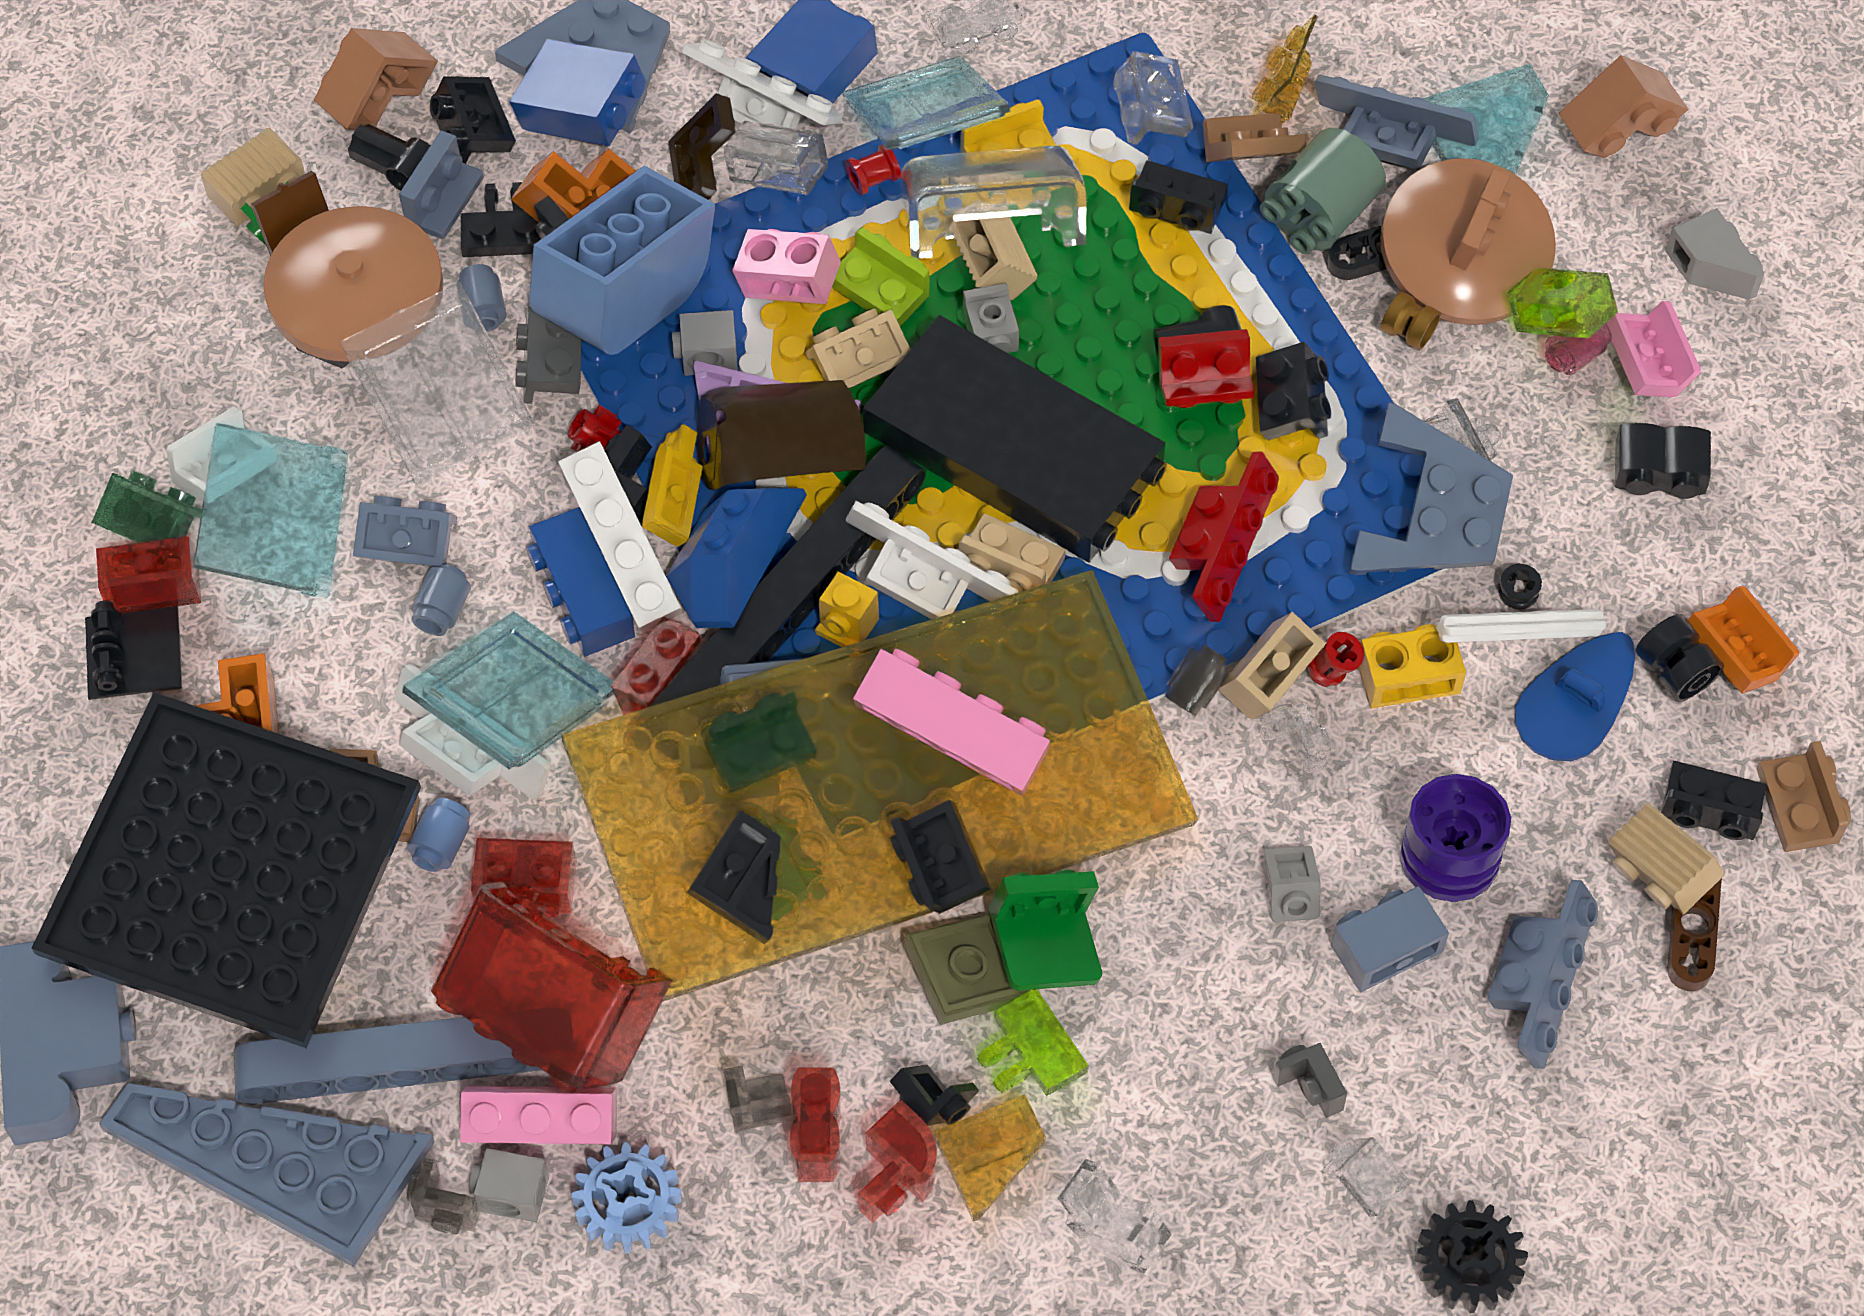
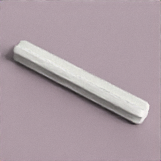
[1436,609,1606,643]

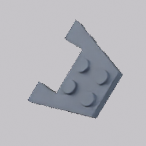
[495,0,671,134]
[1349,402,1513,575]

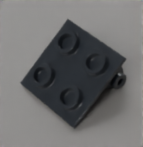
[85,601,182,700]

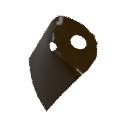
[697,380,866,490]

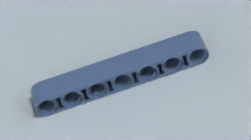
[234,1007,576,1104]

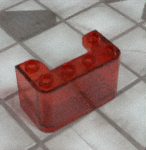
[431,880,673,1093]

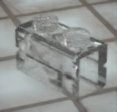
[724,121,828,195]

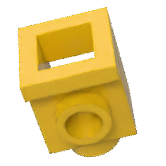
[815,572,879,654]

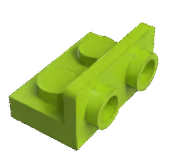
[832,227,929,326]

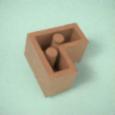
[314,28,438,130]
[1558,55,1689,158]

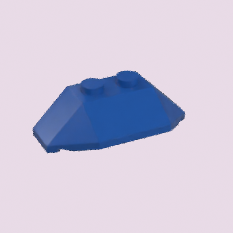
[666,488,807,628]

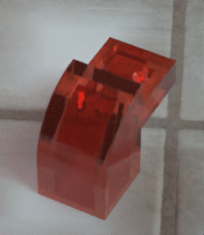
[858,1100,937,1223]

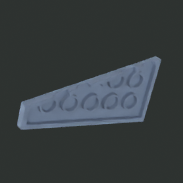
[99,1083,435,1267]

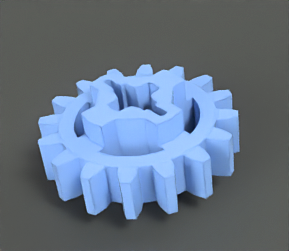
[571,1142,682,1254]

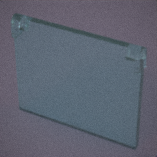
[193,423,349,597]

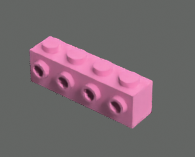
[853,648,1050,797]

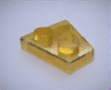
[934,1094,1046,1222]

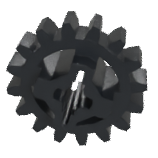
[1415,1200,1528,1313]

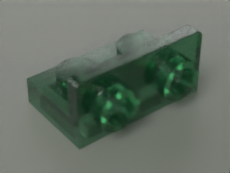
[91,470,207,558]
[704,692,817,794]

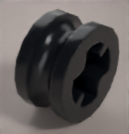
[1498,563,1542,610]

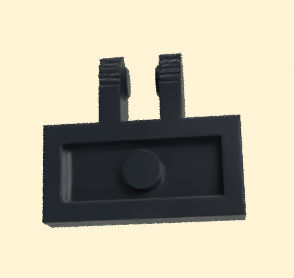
[461,182,541,257]

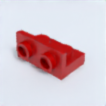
[1158,329,1254,408]

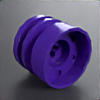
[1400,774,1512,902]

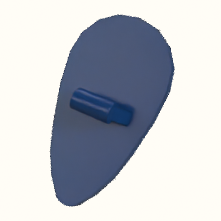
[1515,632,1635,762]

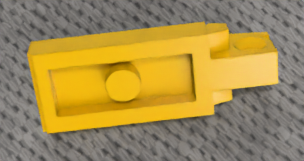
[642,424,703,547]

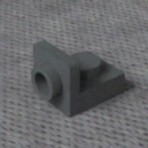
[1273,1043,1347,1118]

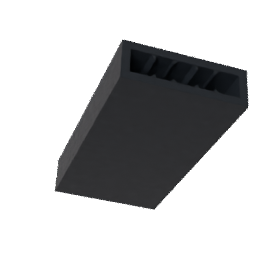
[863,315,1167,563]

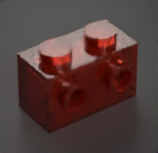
[96,536,201,613]
[471,838,577,918]

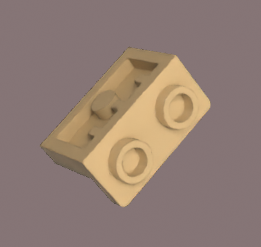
[805,308,911,389]
[959,513,1066,601]

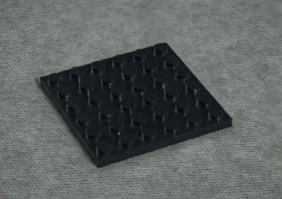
[31,692,421,1049]

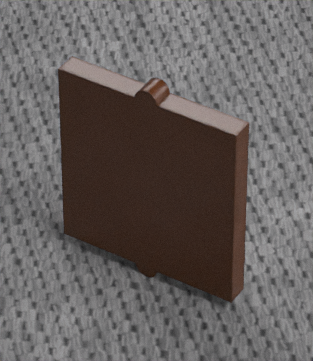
[251,171,329,257]

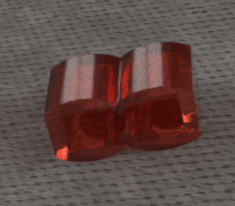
[790,1067,841,1182]

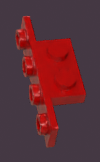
[1169,451,1279,622]

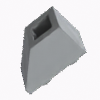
[1665,208,1765,300]

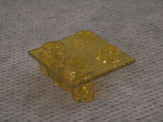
[1251,14,1318,124]

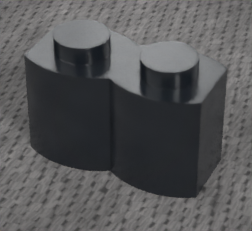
[1615,423,1711,499]

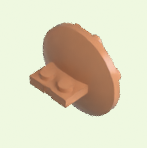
[1380,159,1556,325]

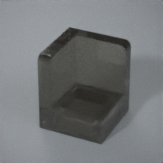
[723,1065,793,1132]

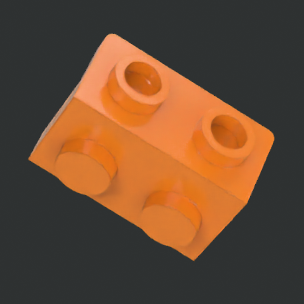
[1688,585,1799,694]

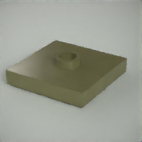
[903,913,1031,1025]

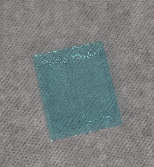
[842,56,1010,150]
[402,611,619,770]

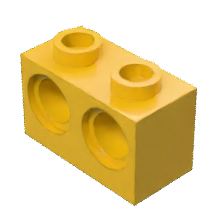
[1359,624,1466,709]

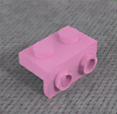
[1604,301,1701,397]

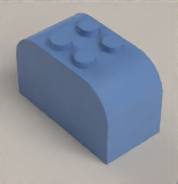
[530,165,715,355]

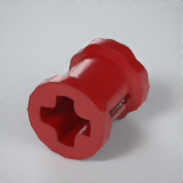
[845,143,901,196]
[1307,632,1364,687]

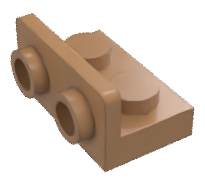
[1203,113,1307,162]
[1757,741,1851,852]

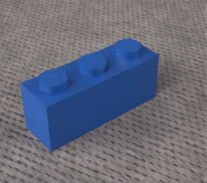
[526,507,635,657]

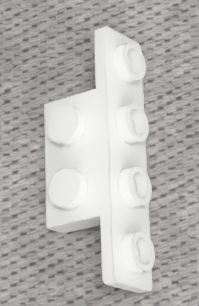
[682,39,843,145]
[846,501,1018,626]
[395,664,551,800]

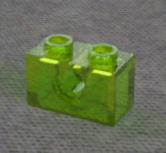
[1506,268,1618,338]

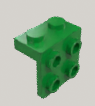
[988,869,1103,991]

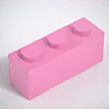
[460,1085,617,1144]

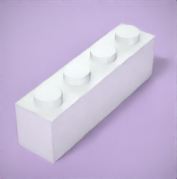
[558,441,683,633]

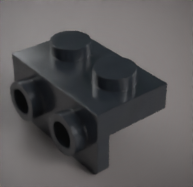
[1256,342,1331,440]
[890,800,991,914]

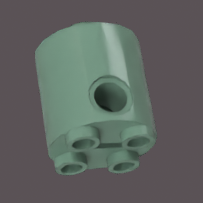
[1260,127,1386,255]

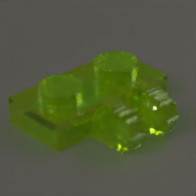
[976,989,1089,1097]

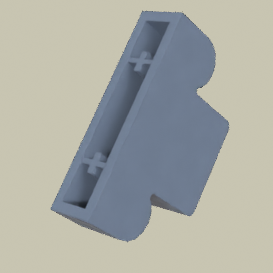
[0,941,136,1146]

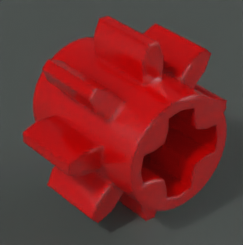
[568,405,622,453]

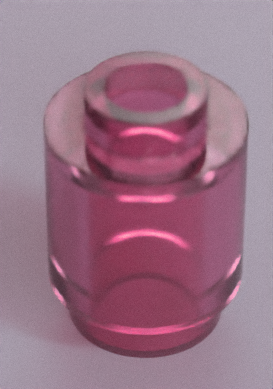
[1545,314,1612,375]

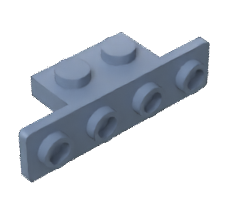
[1314,74,1479,170]
[1487,880,1598,1069]

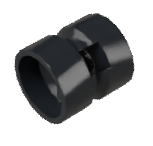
[1635,614,1724,702]

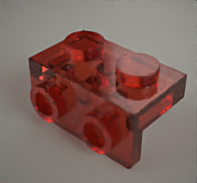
[611,616,701,723]

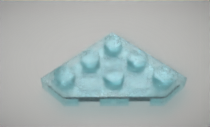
[1423,64,1549,175]

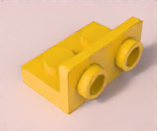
[961,100,1060,190]

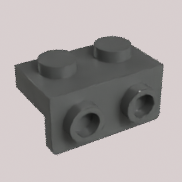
[515,306,581,404]

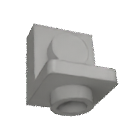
[1264,846,1320,922]

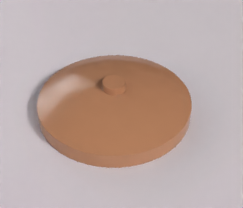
[264,206,443,362]

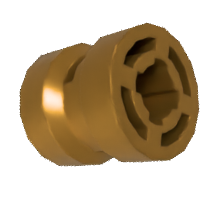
[1380,291,1441,351]

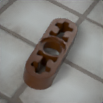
[1667,878,1722,992]

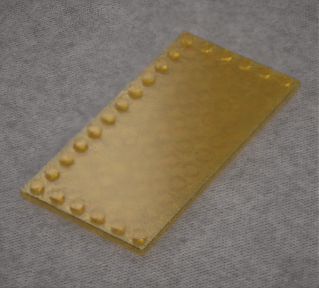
[562,570,1198,1003]

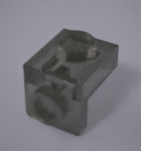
[407,1158,480,1234]

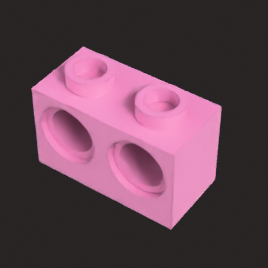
[732,229,841,304]

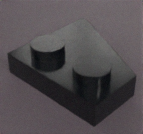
[686,810,781,945]

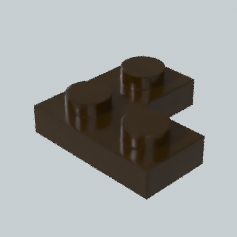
[668,93,736,200]

